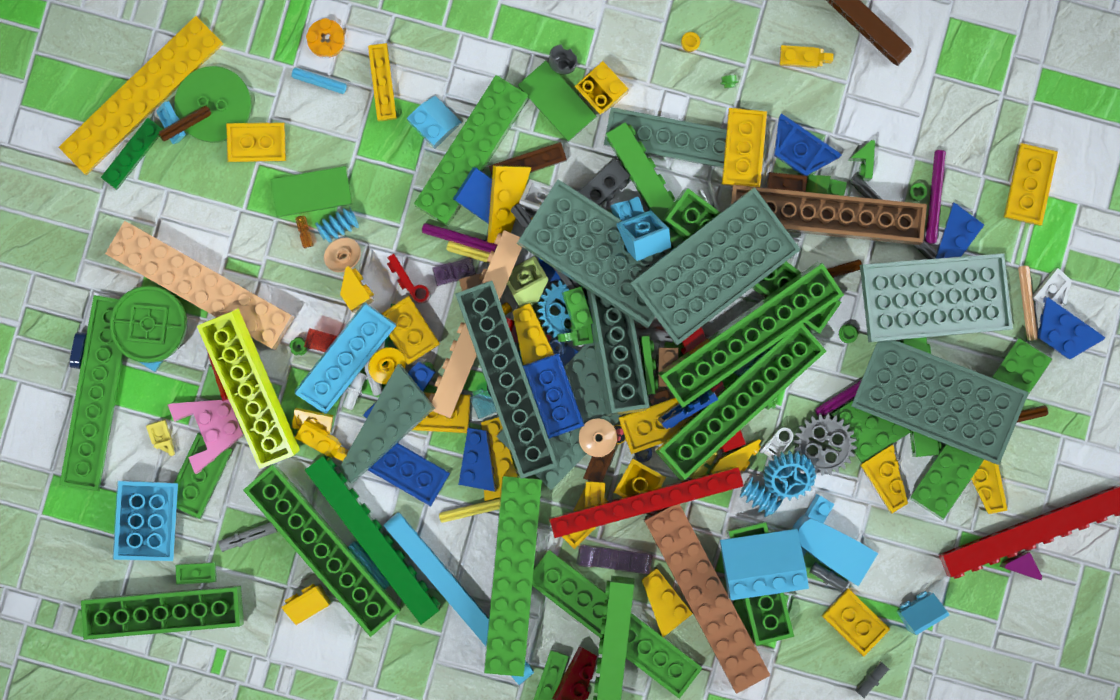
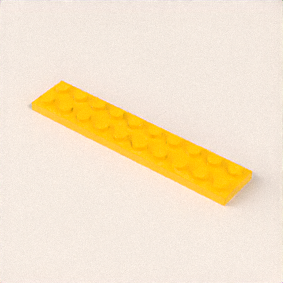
[59,16,223,175]

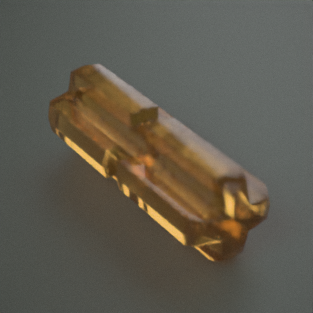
[295,216,313,248]

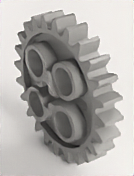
[794,413,857,476]

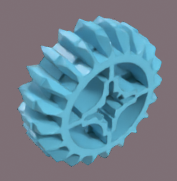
[763,450,816,501]

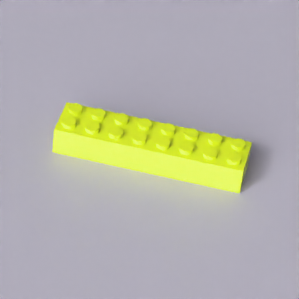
[197,308,300,469]

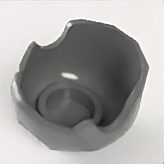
[549,45,578,75]

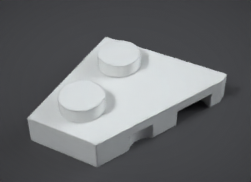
[1032,268,1072,309]

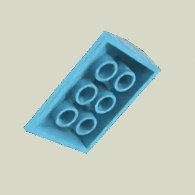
[112,480,178,561]
[720,529,809,600]

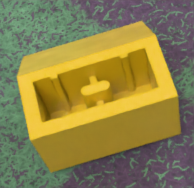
[575,61,629,115]
[340,266,374,313]
[281,583,332,625]

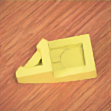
[146,419,175,456]

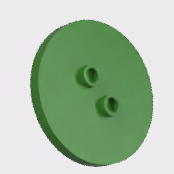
[175,66,252,143]
[109,286,187,363]

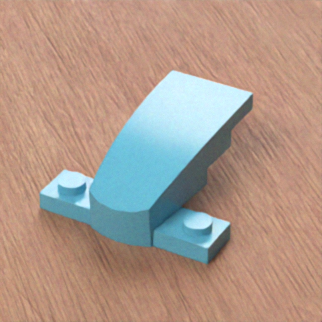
[792,494,878,586]

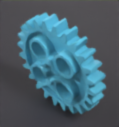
[536,280,586,342]

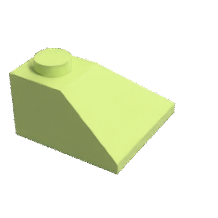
[507,256,549,308]

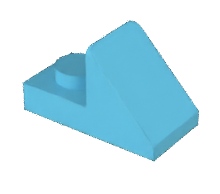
[610,196,644,221]

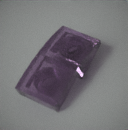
[432,257,476,286]

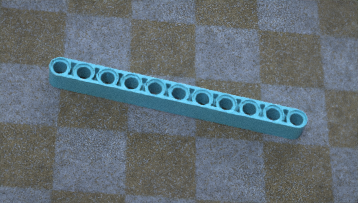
[383,512,535,685]

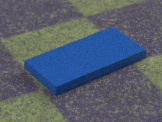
[523,353,584,439]
[368,443,450,507]

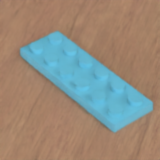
[294,302,396,414]

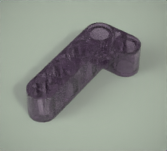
[576,544,653,574]

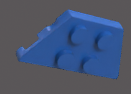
[774,113,842,176]
[1037,296,1106,359]

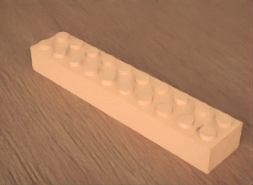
[105,220,295,350]

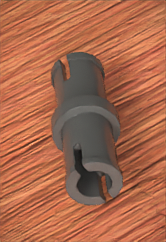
[809,562,849,593]
[855,661,890,699]

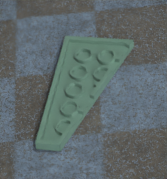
[339,364,435,483]

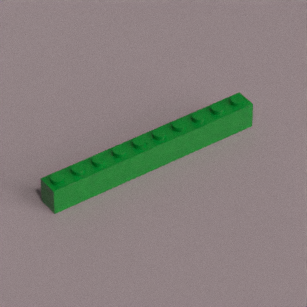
[305,456,441,625]

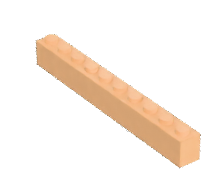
[429,230,522,418]

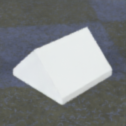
[519,179,552,213]

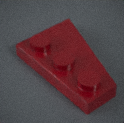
[552,646,597,700]

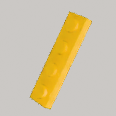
[368,43,397,122]

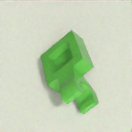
[557,324,594,346]

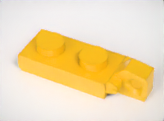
[779,45,833,68]
[295,421,348,461]

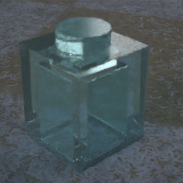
[470,388,497,419]

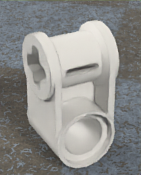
[759,427,793,461]

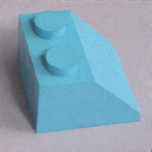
[407,96,462,149]
[617,210,671,261]
[897,591,950,635]

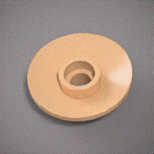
[324,238,361,272]
[579,418,617,457]

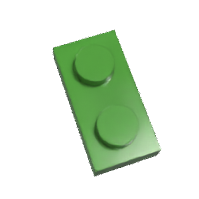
[562,287,593,330]
[175,562,217,584]

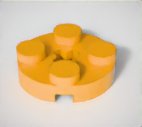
[306,18,345,58]

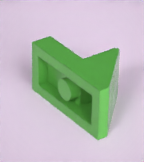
[848,140,875,181]
[806,175,847,196]

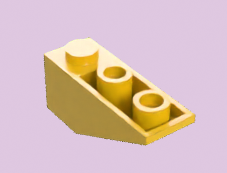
[708,439,761,474]

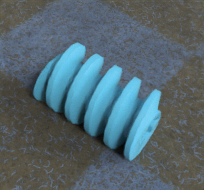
[315,206,359,242]
[740,477,783,518]

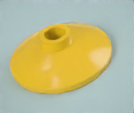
[368,347,406,384]

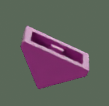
[1000,551,1042,580]

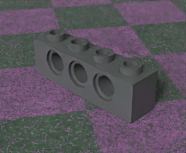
[579,159,630,206]

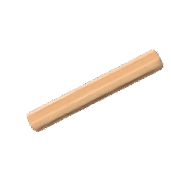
[1018,265,1038,341]

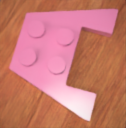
[168,400,244,474]

